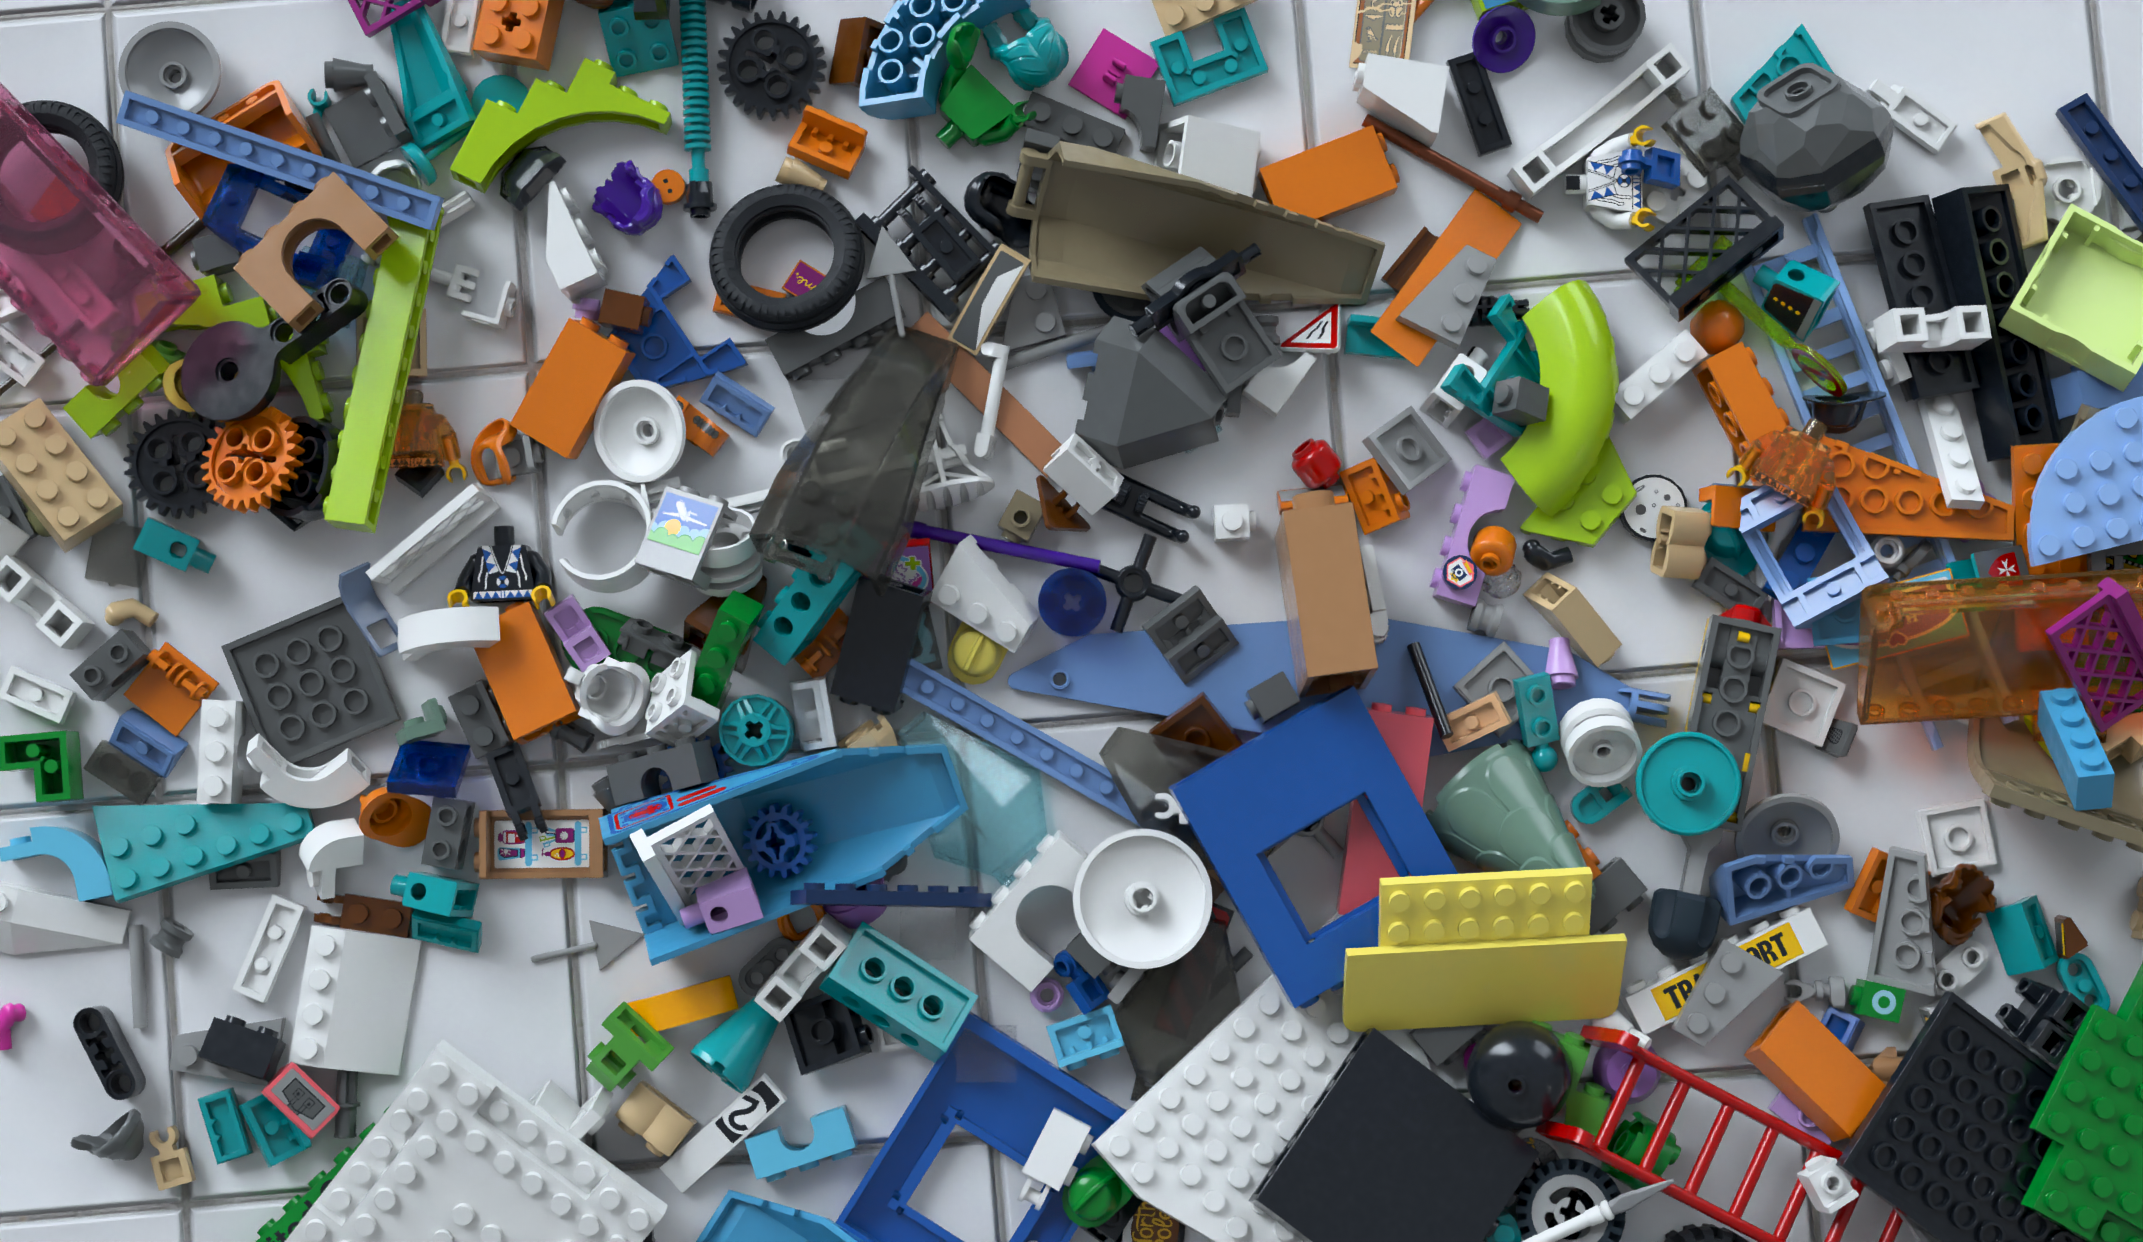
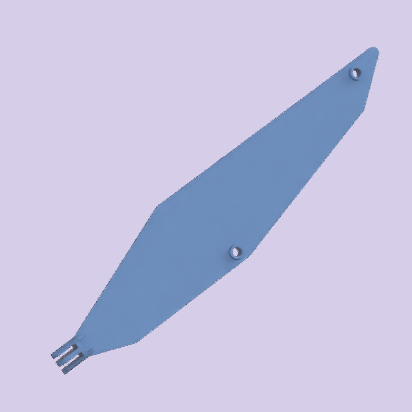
[1008,619,1671,757]

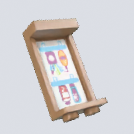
[474,809,608,879]

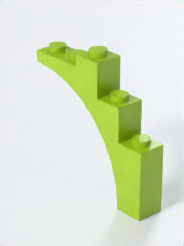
[450,58,672,194]
[135,275,334,423]

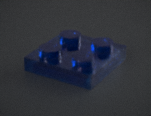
[386,741,471,798]

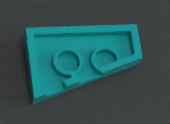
[1730,24,1834,126]

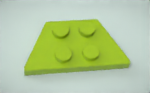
[1520,437,1637,548]

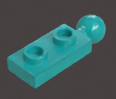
[1513,672,1560,772]

